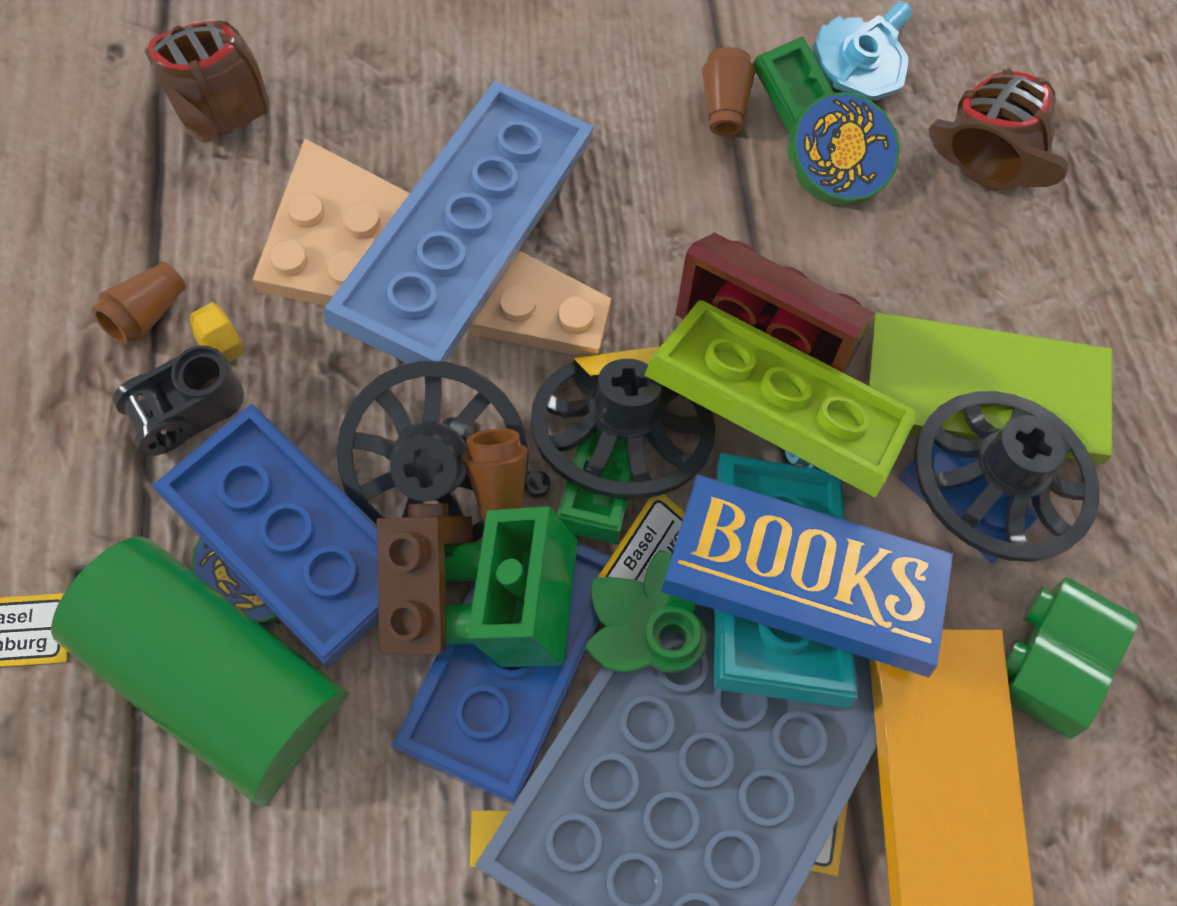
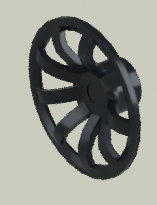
[530,359,716,499]
[337,360,529,543]
[914,391,1100,562]

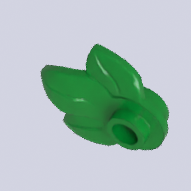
[586,550,707,673]

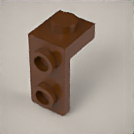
[377,503,473,655]

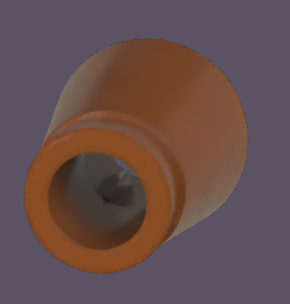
[701,47,756,136]
[92,262,186,345]
[462,429,528,526]

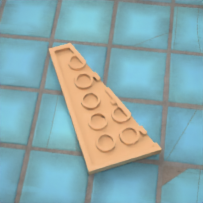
[252,138,611,357]

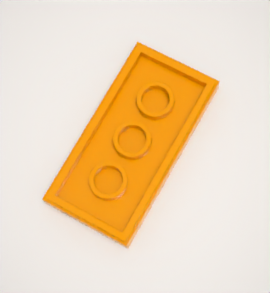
[869,630,1034,906]

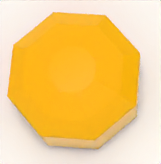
[190,302,245,363]

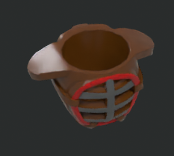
[145,21,270,143]
[929,68,1069,191]

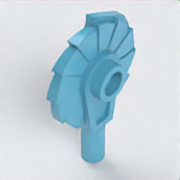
[812,1,913,101]

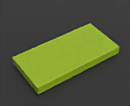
[645,300,919,498]
[865,312,1112,464]

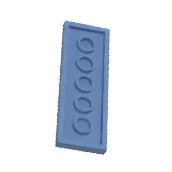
[324,80,594,363]

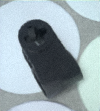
[112,346,244,456]

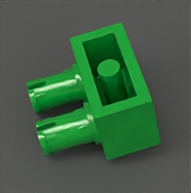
[444,506,578,667]

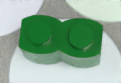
[1005,576,1140,739]

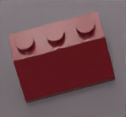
[675,232,875,373]

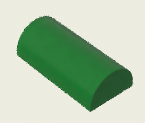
[51,536,349,807]

